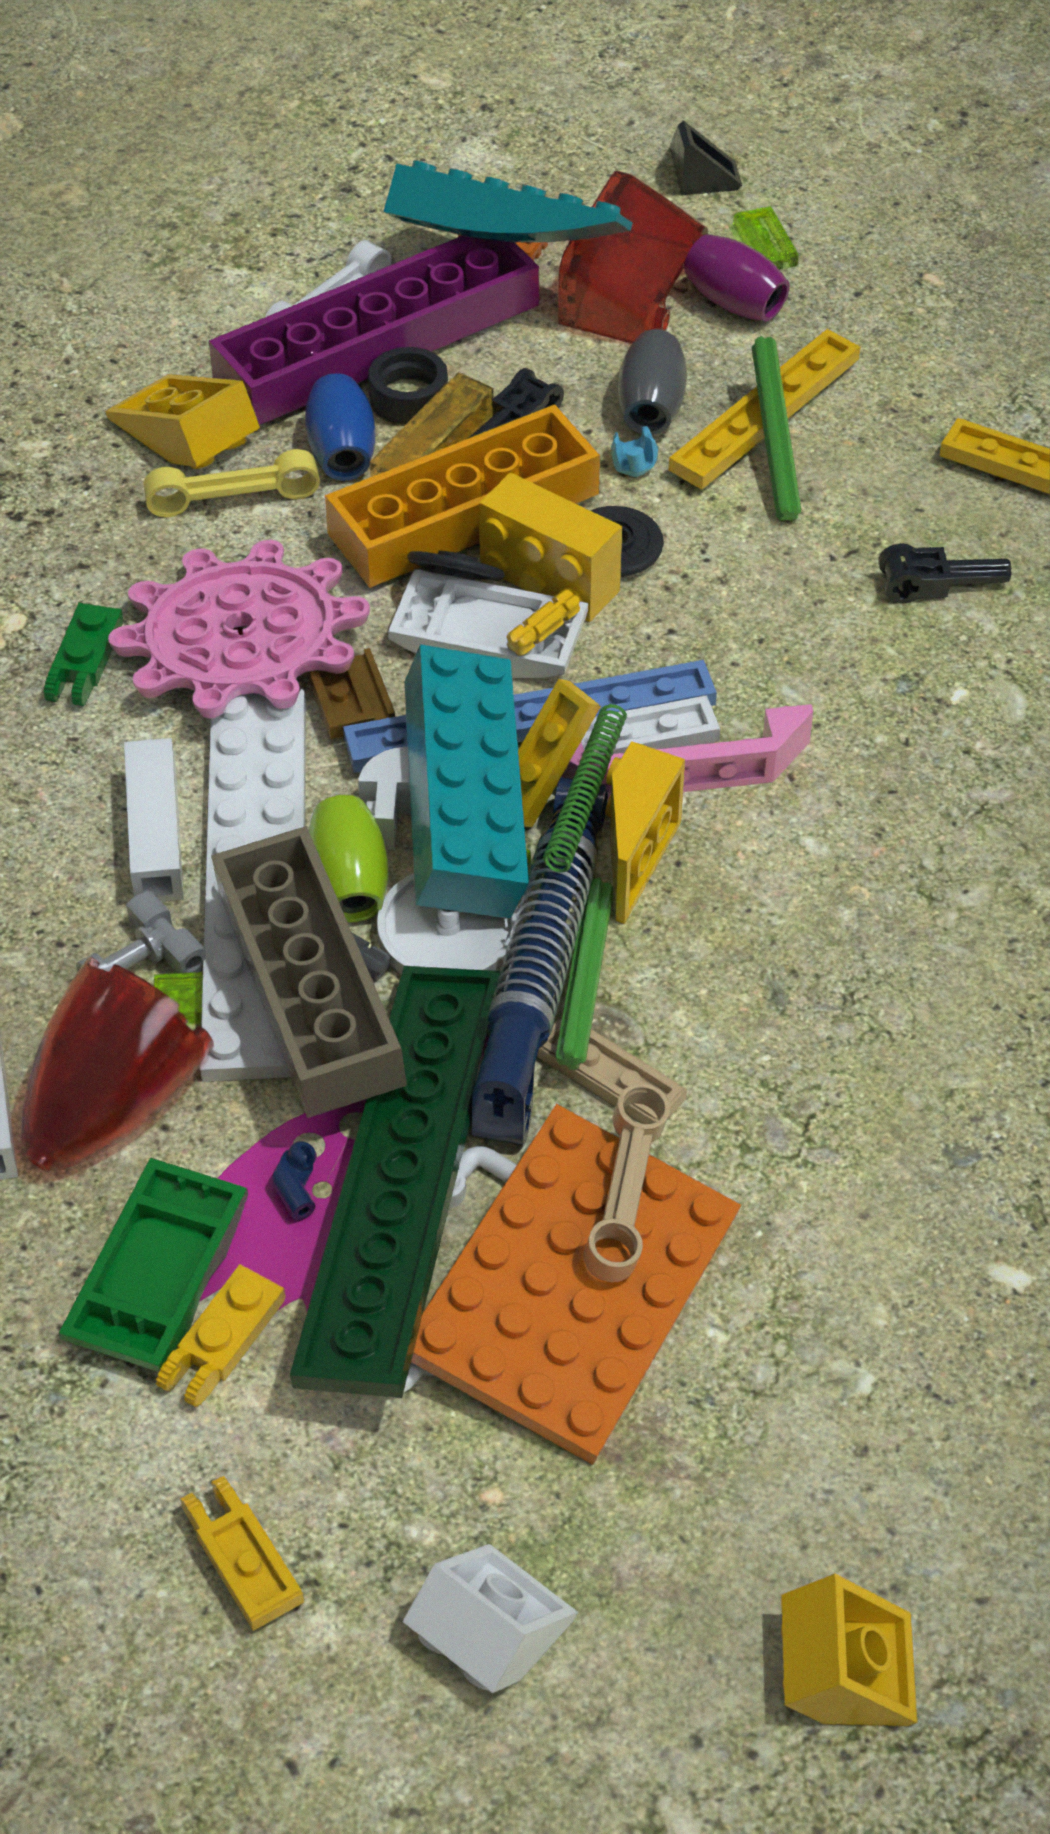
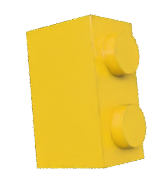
[781,1573,917,1726]

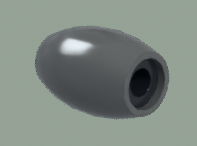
[617,329,687,435]

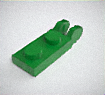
[43,602,123,706]

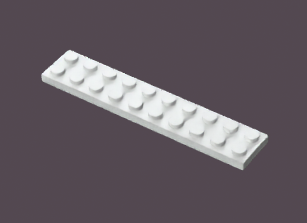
[200,689,306,1082]

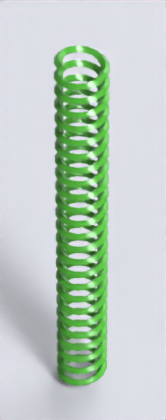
[543,704,627,873]

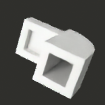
[358,747,411,850]

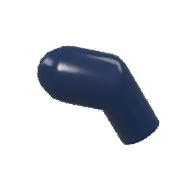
[272,1141,317,1220]

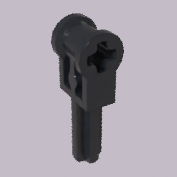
[469,368,564,438]
[878,543,1012,604]

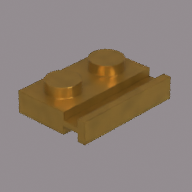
[307,648,395,740]

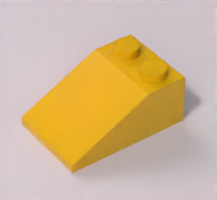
[105,374,260,469]
[605,741,685,924]

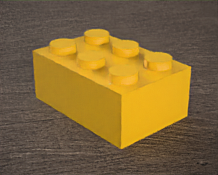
[479,472,622,622]

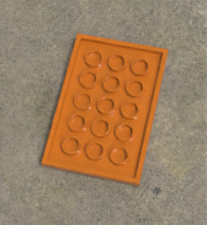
[411,1104,741,1465]

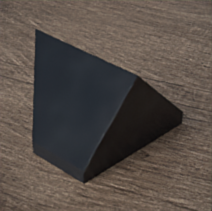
[669,120,743,195]

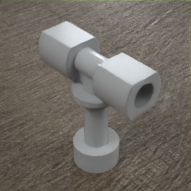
[76,891,207,998]

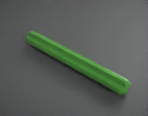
[751,336,802,521]
[556,878,614,1070]

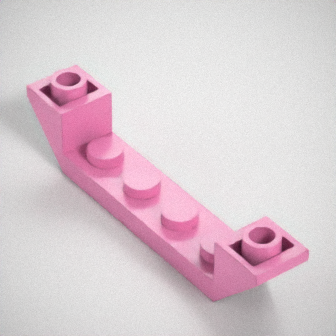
[556,704,813,799]

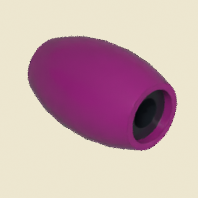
[684,234,790,322]

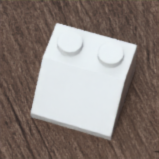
[403,1544,578,1693]

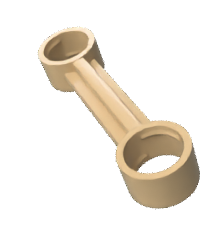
[583,1083,670,1282]

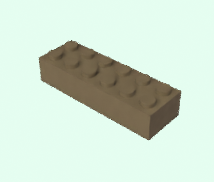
[211,826,407,1118]

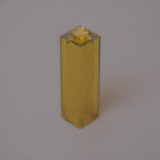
[370,372,494,477]

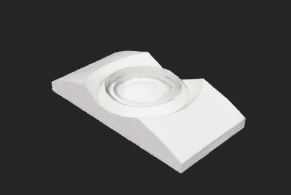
[388,569,588,678]

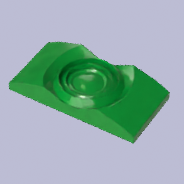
[59,1157,248,1372]

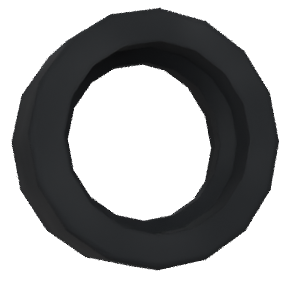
[368,347,449,424]

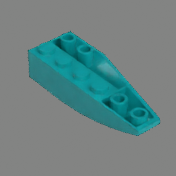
[383,160,633,243]

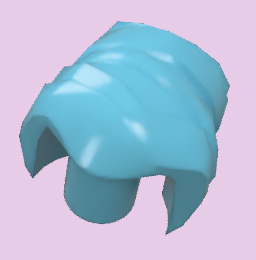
[611,426,659,478]

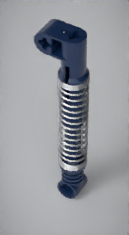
[472,777,609,1145]

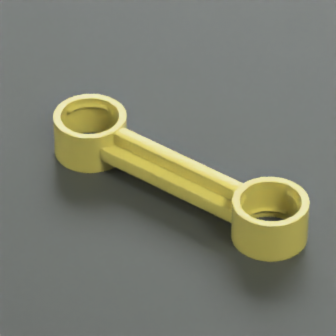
[143,449,320,517]

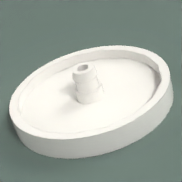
[377,873,520,975]

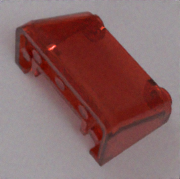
[558,170,708,344]

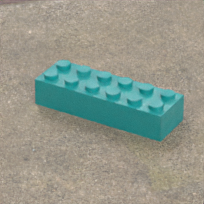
[404,644,529,919]

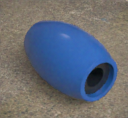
[305,373,376,481]

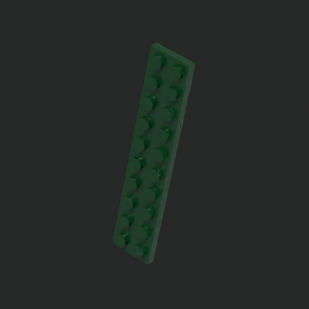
[289,966,504,1398]

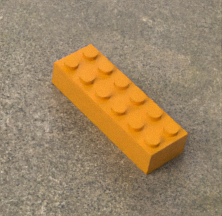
[325,404,600,588]

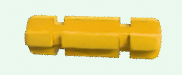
[506,590,580,656]

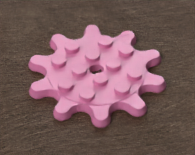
[108,540,370,718]

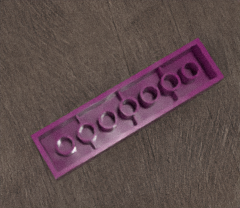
[209,235,539,425]

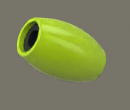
[308,795,388,922]

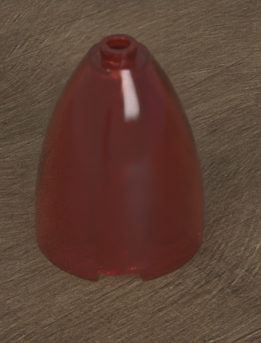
[21,957,215,1173]

